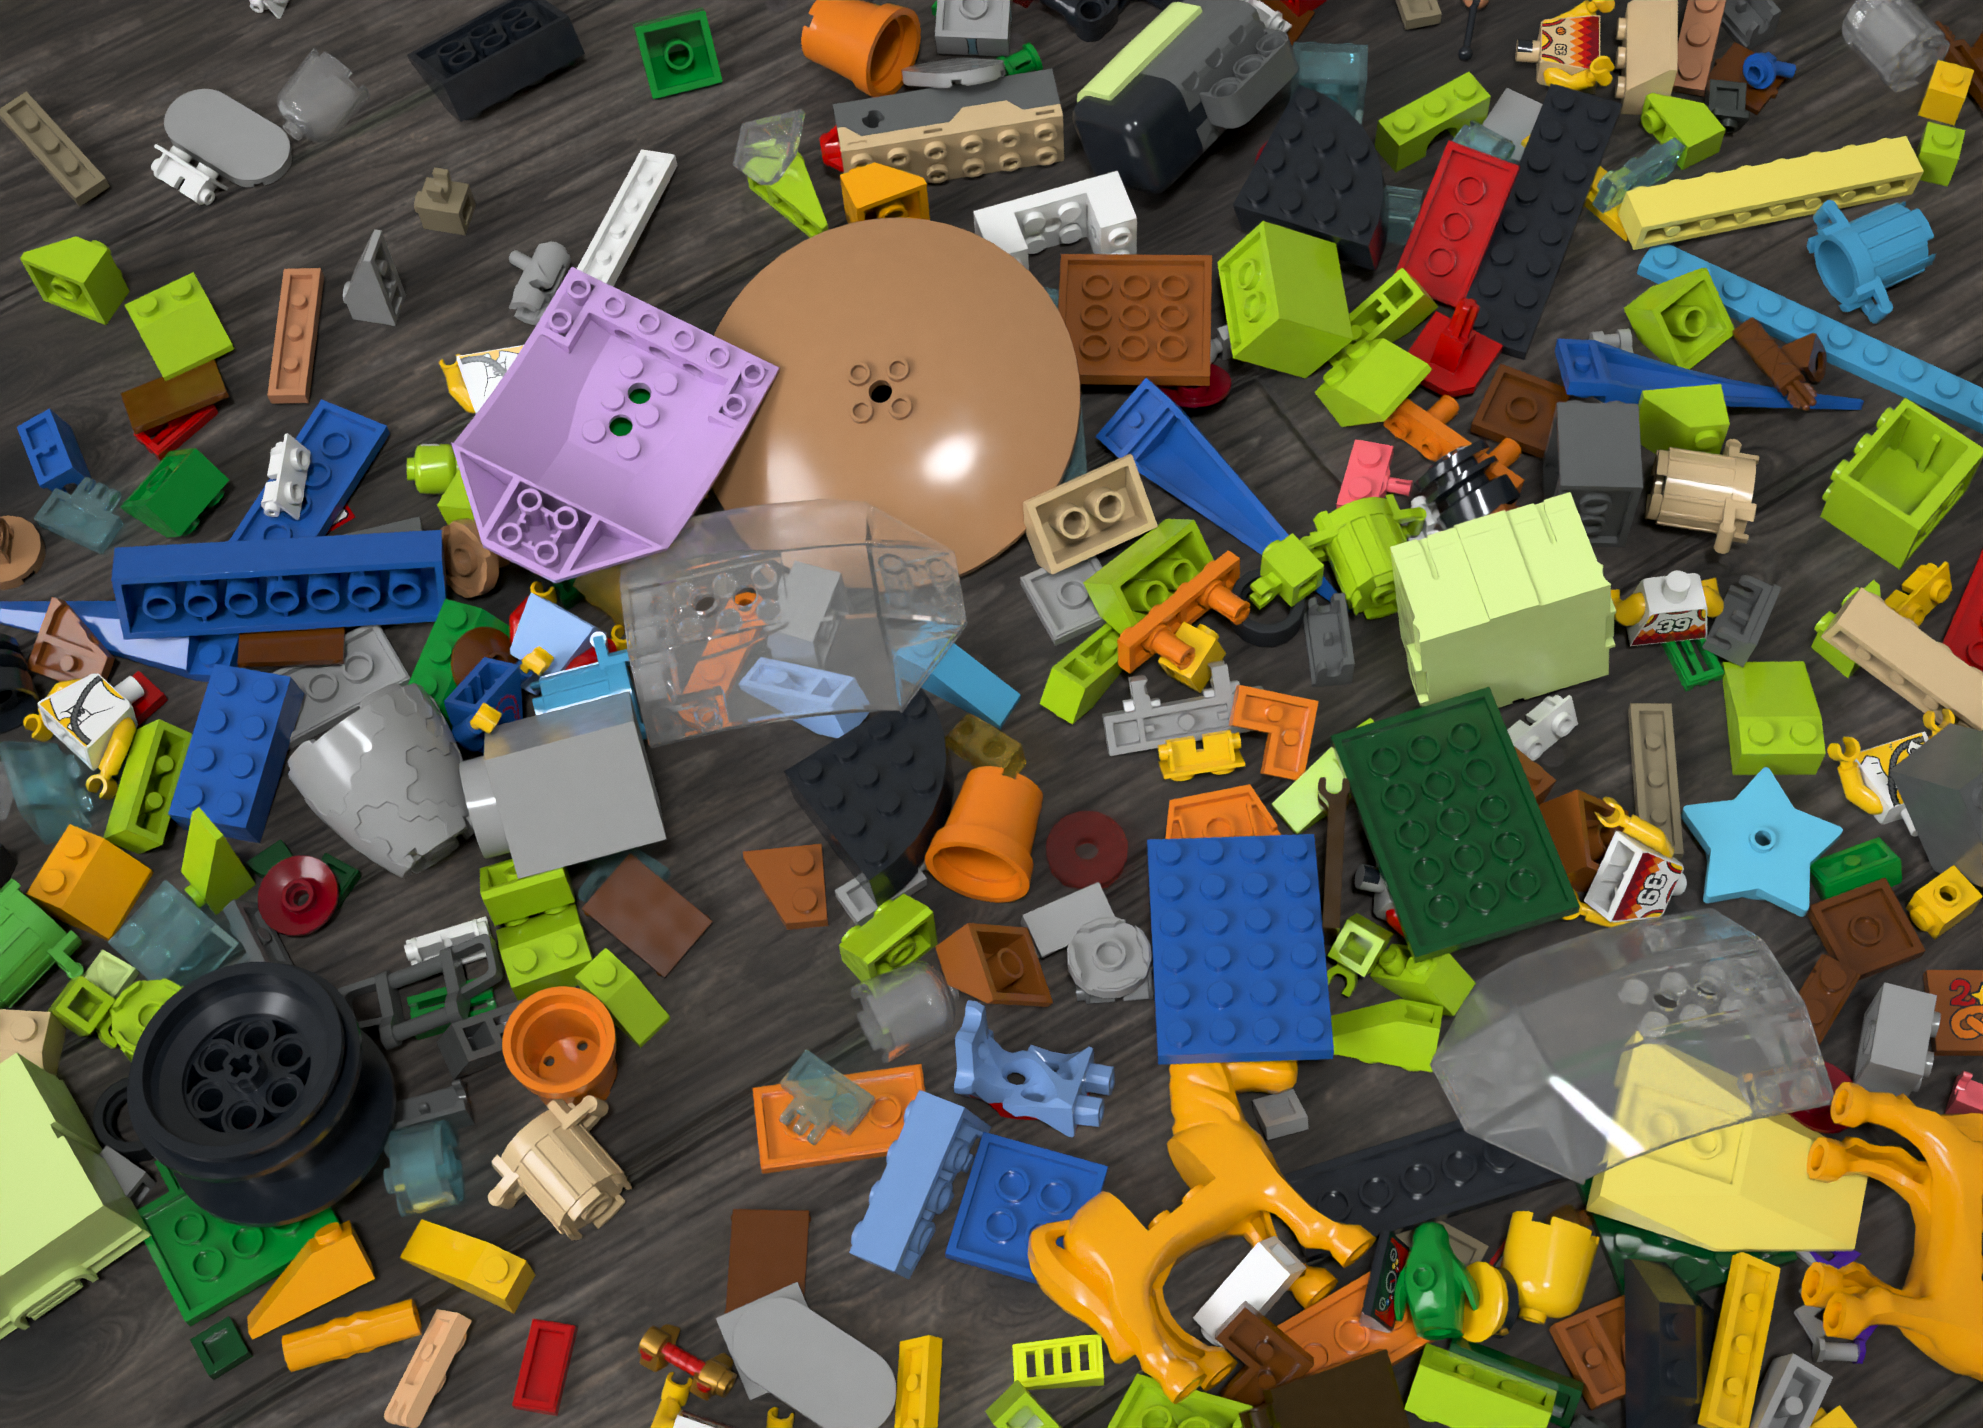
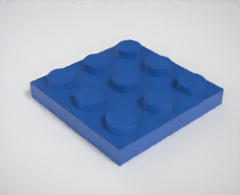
[945,1132,1108,1285]

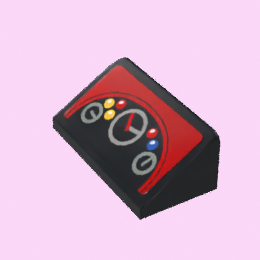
[1359,1229,1410,1333]

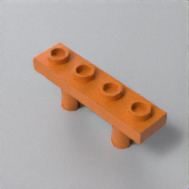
[1383,395,1525,505]
[1117,550,1250,674]

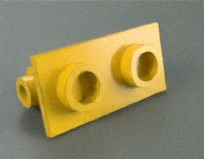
[1884,561,1952,626]
[1158,729,1245,781]

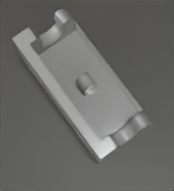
[1020,882,1115,959]

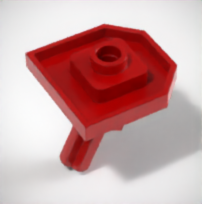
[1408,298,1503,397]

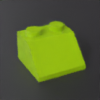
[20,236,130,325]
[125,272,234,381]
[1315,338,1432,427]
[1638,384,1730,454]
[480,859,575,927]
[839,893,938,995]
[496,903,594,1001]

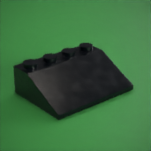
[407,0,585,122]

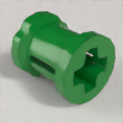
[996,42,1043,76]

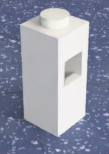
[1193,1236,1307,1349]

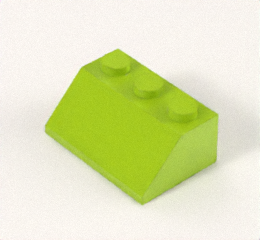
[1083,519,1214,634]

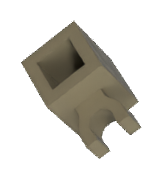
[414,167,476,235]

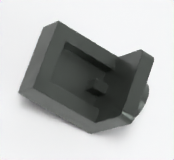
[1705,79,1750,133]

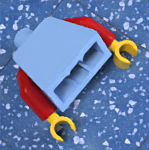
[509,581,635,696]

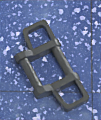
[338,934,503,1050]

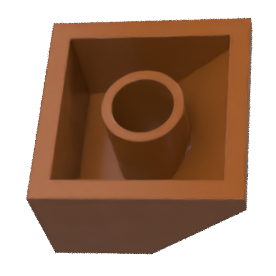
[1538,789,1629,892]
[935,923,1053,1007]

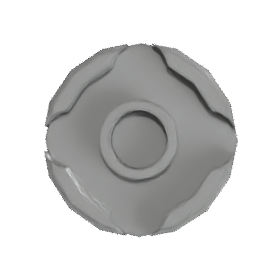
[1067,917,1151,998]

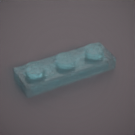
[1592,137,1686,213]

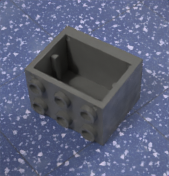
[1542,400,1643,547]
[1890,723,1983,887]

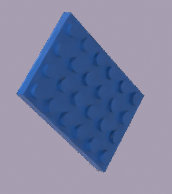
[1147,834,1334,1065]

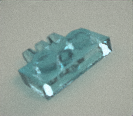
[34,477,124,555]
[779,1049,876,1145]

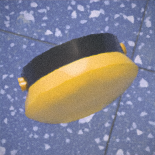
[1461,1261,1519,1343]

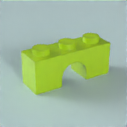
[1375,72,1491,173]

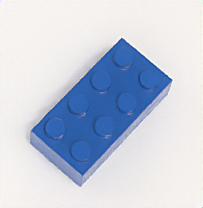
[168,663,304,843]

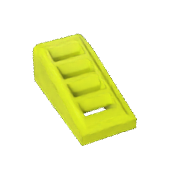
[1012,1334,1104,1390]

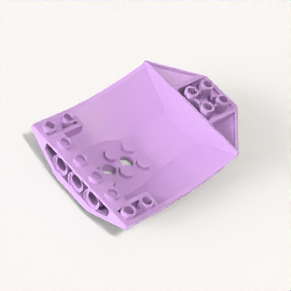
[451,267,779,583]

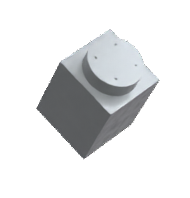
[459,691,666,879]

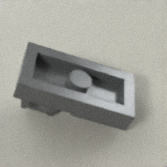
[223,899,293,965]

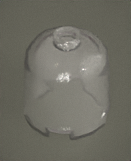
[277,48,370,143]
[851,961,959,1063]

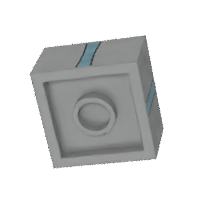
[935,0,1013,56]

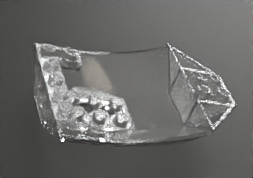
[620,499,968,748]
[1430,908,1834,1185]

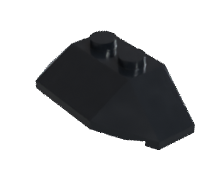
[1624,1259,1714,1428]

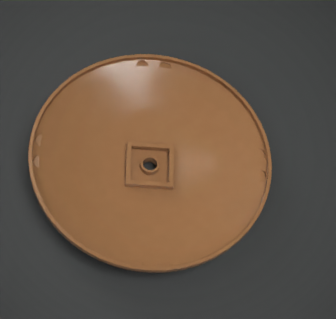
[712,217,1081,594]

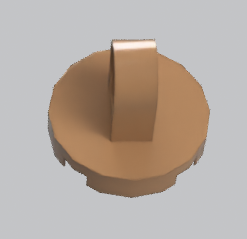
[0,515,46,590]
[440,518,510,598]

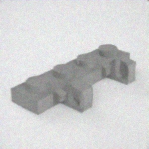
[1102,660,1264,756]

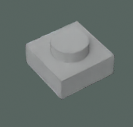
[1253,1089,1309,1140]

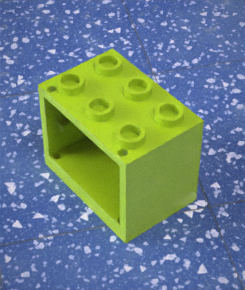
[1217,221,1353,378]
[1820,398,1983,570]

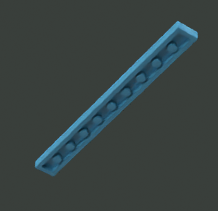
[1637,244,1983,434]

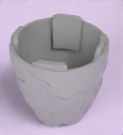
[288,683,475,879]

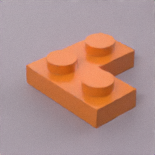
[1229,685,1319,781]

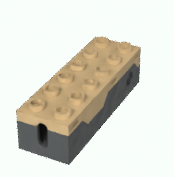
[819,69,1064,183]

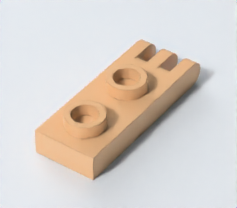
[384,1309,472,1428]

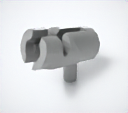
[509,241,571,325]

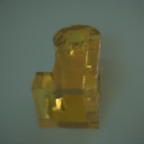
[945,714,1026,779]

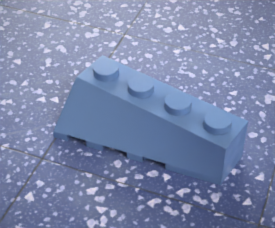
[849,1090,991,1279]

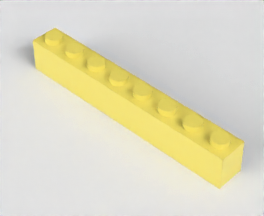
[1618,136,1924,250]

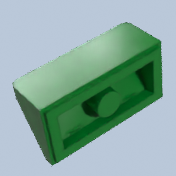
[1810,837,1902,901]

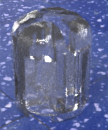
[1841,0,1950,92]

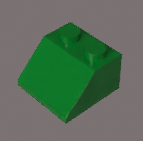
[633,7,723,99]
[120,448,229,538]

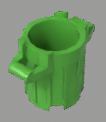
[0,878,84,1009]

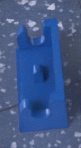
[17,408,94,498]

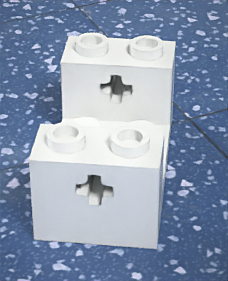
[973,171,1137,270]

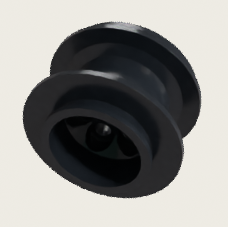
[127,962,396,1227]

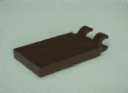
[1318,777,1350,946]
[1238,1349,1410,1428]

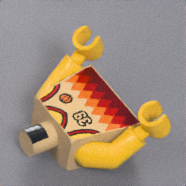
[1515,0,1615,94]

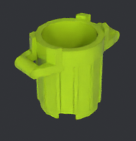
[1300,494,1427,619]
[108,978,184,1062]

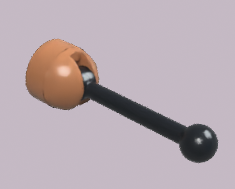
[1458,0,1489,61]

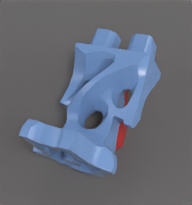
[954,1000,1115,1137]

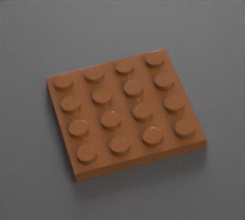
[1058,254,1212,386]

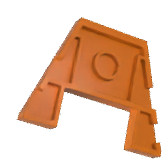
[1165,784,1281,839]

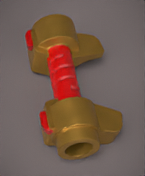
[638,1324,737,1401]

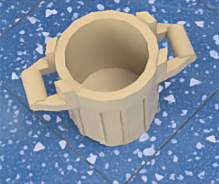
[1645,439,1759,554]
[488,1095,632,1240]

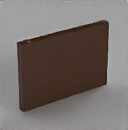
[120,359,229,435]
[237,627,345,667]
[581,853,713,979]
[724,1209,811,1314]

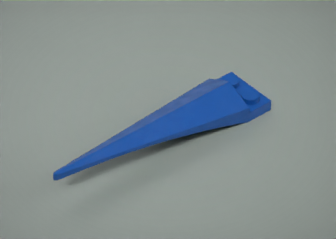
[1555,338,1864,410]
[1095,378,1352,613]
[0,601,239,682]

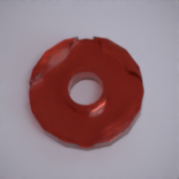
[1046,811,1128,889]

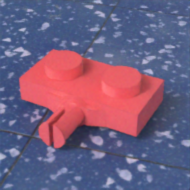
[1336,439,1413,509]

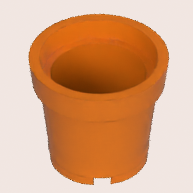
[801,0,921,98]
[925,766,1043,903]
[502,986,618,1106]

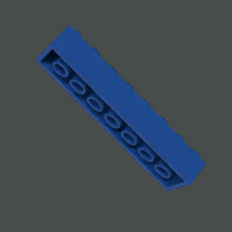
[111,530,448,640]

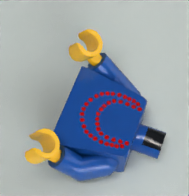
[444,646,554,756]

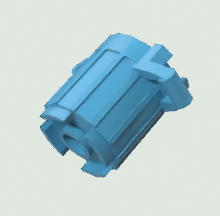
[1807,200,1936,324]
[529,632,651,739]

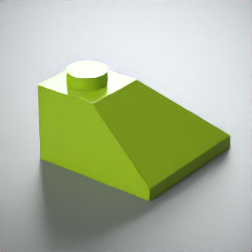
[1624,268,1735,370]

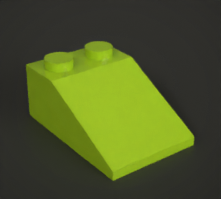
[1721,661,1826,775]
[1107,1373,1253,1428]

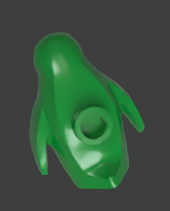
[1394,1222,1480,1340]

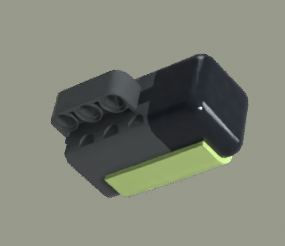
[1072,0,1299,194]

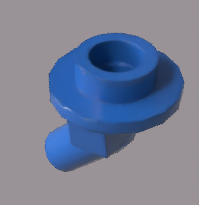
[1743,52,1796,89]

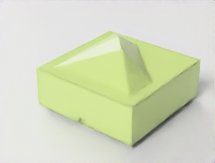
[83,949,139,1005]

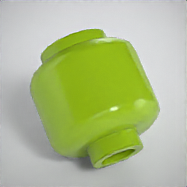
[407,444,459,494]

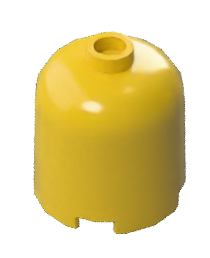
[1500,1211,1600,1325]

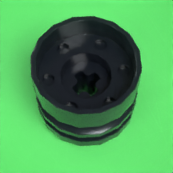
[1414,439,1521,530]
[0,633,40,734]

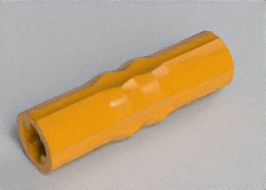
[281,1298,422,1372]

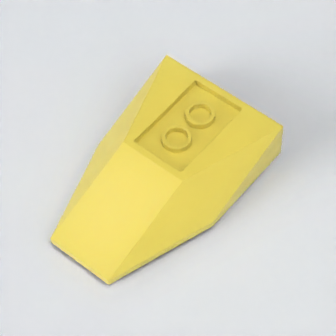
[1586,1033,1868,1252]

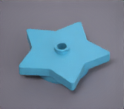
[1681,767,1843,917]

